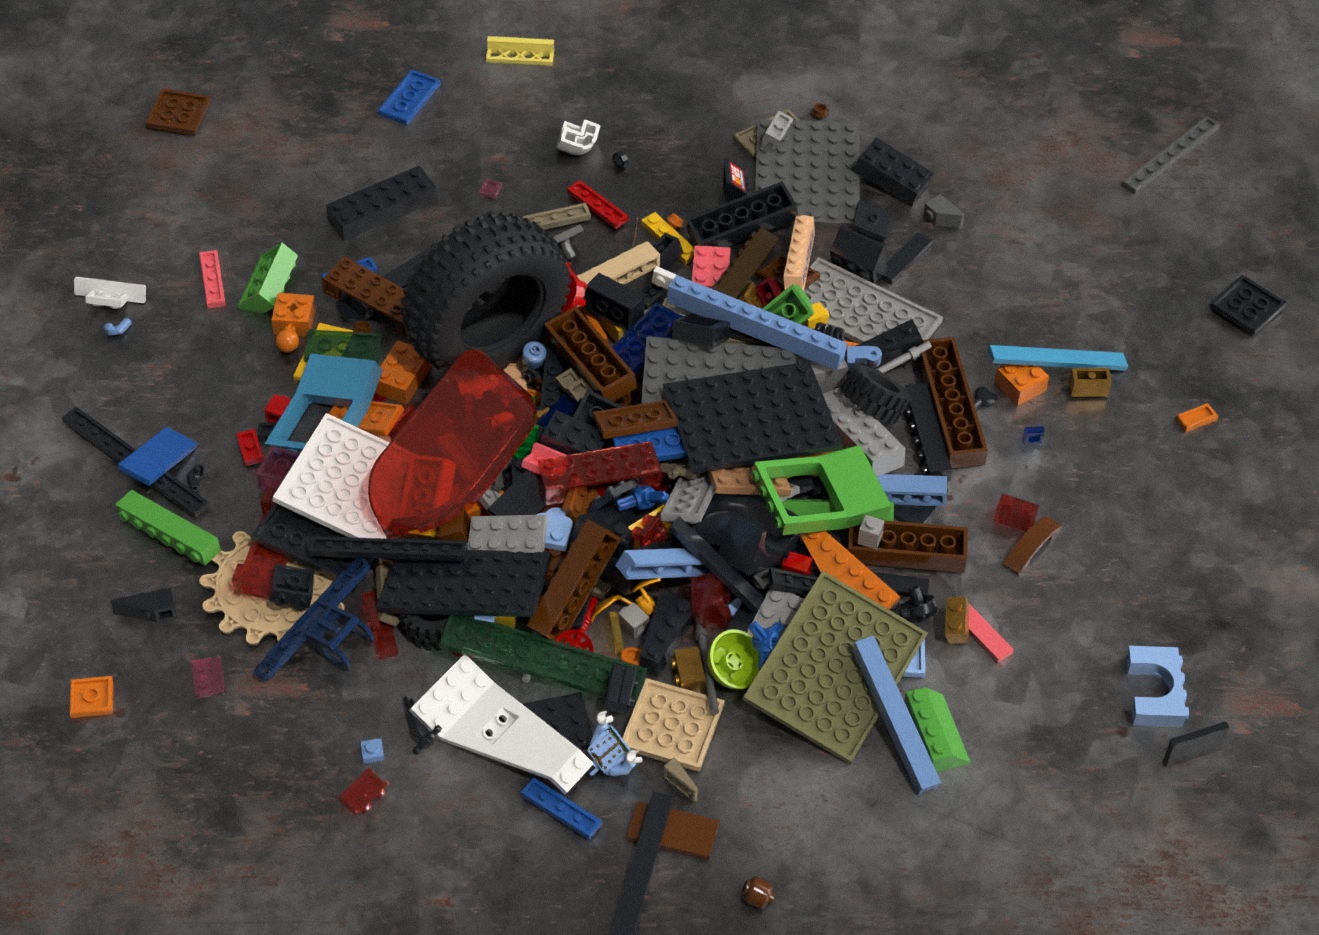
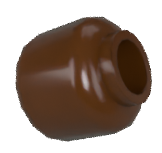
[741,876,775,909]

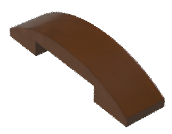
[1002,515,1063,576]

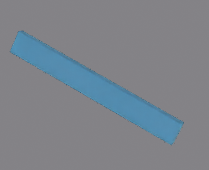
[988,345,1128,371]

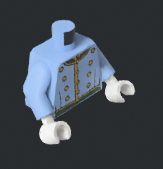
[587,711,642,776]

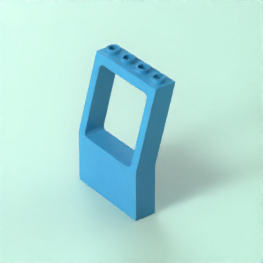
[265,354,383,457]

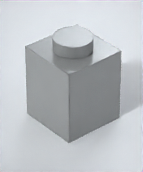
[858,515,884,550]
[618,603,650,639]

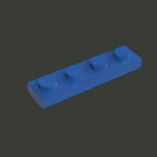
[521,777,602,840]

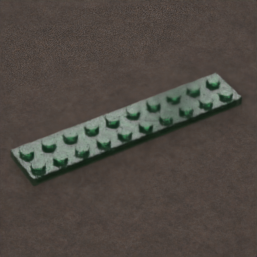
[439,615,647,707]

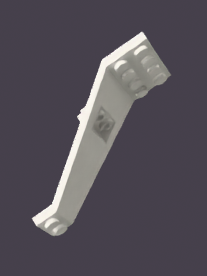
[409,654,594,794]

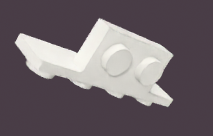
[74,277,146,309]

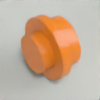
[667,213,684,229]

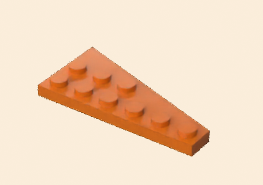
[800,531,900,609]

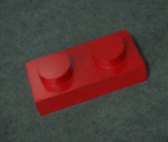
[236,429,264,466]

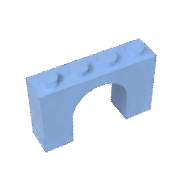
[1126,646,1189,727]

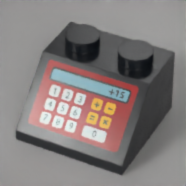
[723,158,750,203]

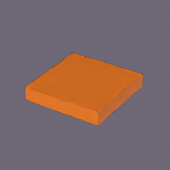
[70,676,113,718]

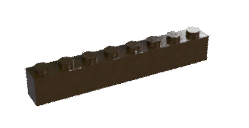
[712,227,779,299]

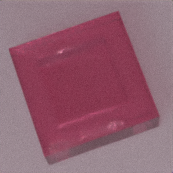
[479,179,503,199]

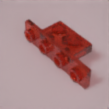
[362,590,399,659]

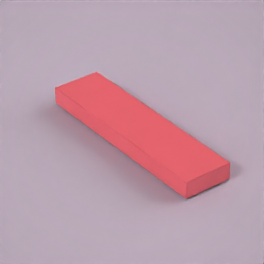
[199,250,226,309]
[960,596,1014,663]

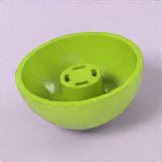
[707,629,759,690]

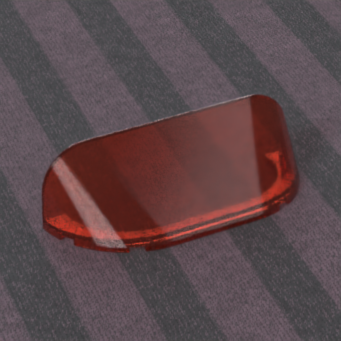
[368,349,537,537]

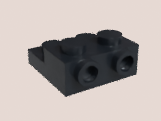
[269,564,314,610]

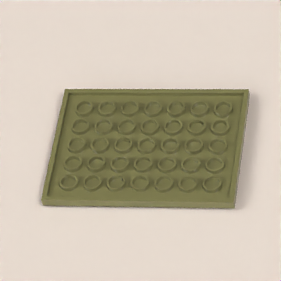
[742,571,928,764]

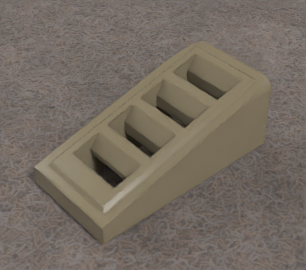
[663,757,698,802]

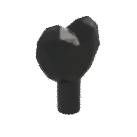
[973,387,998,409]

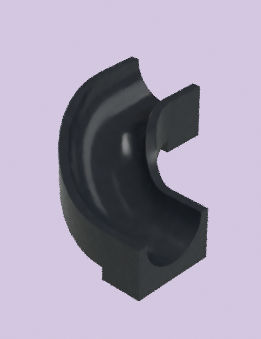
[565,492,800,595]

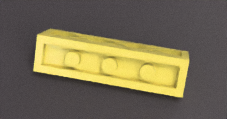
[486,36,554,66]

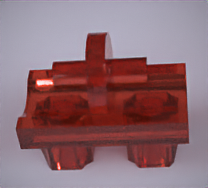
[632,512,668,547]

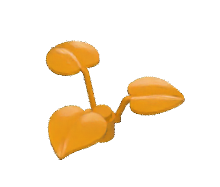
[591,578,660,623]

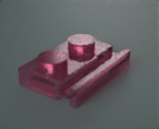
[191,656,226,699]

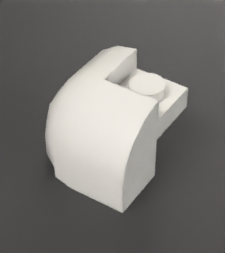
[556,119,600,156]

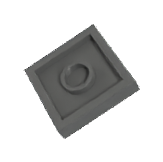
[553,224,584,260]

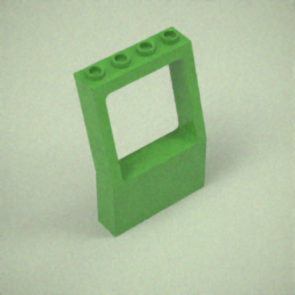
[751,445,891,535]

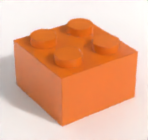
[994,364,1049,406]

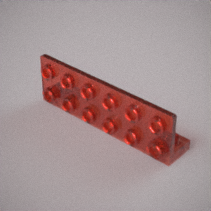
[538,441,662,505]
[232,487,288,599]

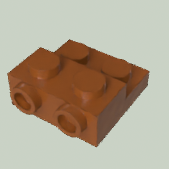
[562,476,599,526]

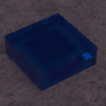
[1022,426,1045,444]

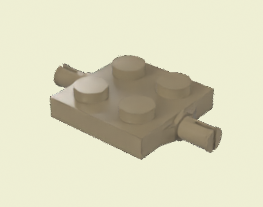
[660,457,704,480]

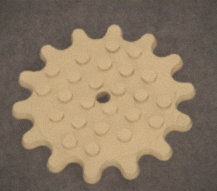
[199,531,345,646]

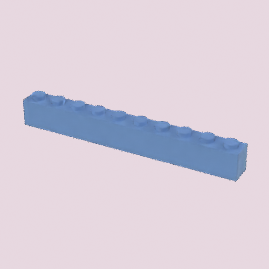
[667,275,847,370]

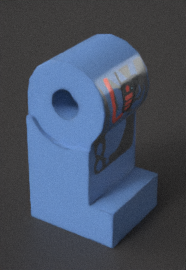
[846,346,882,371]

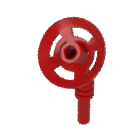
[553,597,598,669]

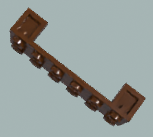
[322,256,410,341]

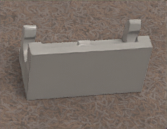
[760,111,794,149]

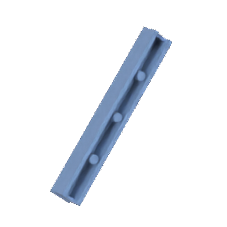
[615,547,741,579]
[852,636,941,796]

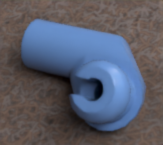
[104,318,132,336]

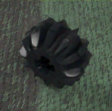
[814,322,845,341]

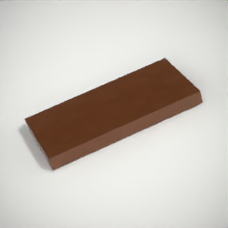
[592,400,678,439]
[626,801,720,860]

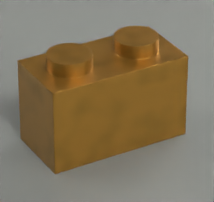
[1069,368,1112,397]
[945,597,970,644]
[670,646,706,692]

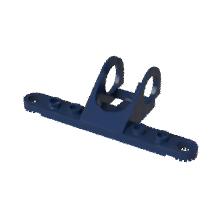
[254,558,375,681]

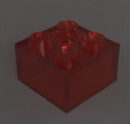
[691,573,731,632]

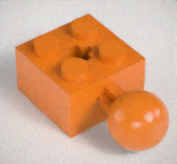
[271,293,316,353]

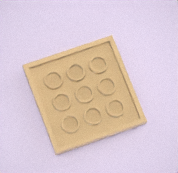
[623,678,725,772]

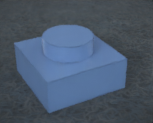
[360,738,384,763]

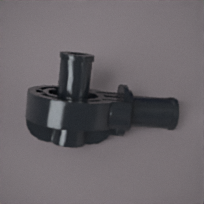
[890,585,937,622]

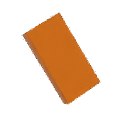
[1175,403,1218,432]

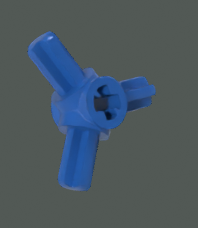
[616,485,669,511]
[748,621,784,671]

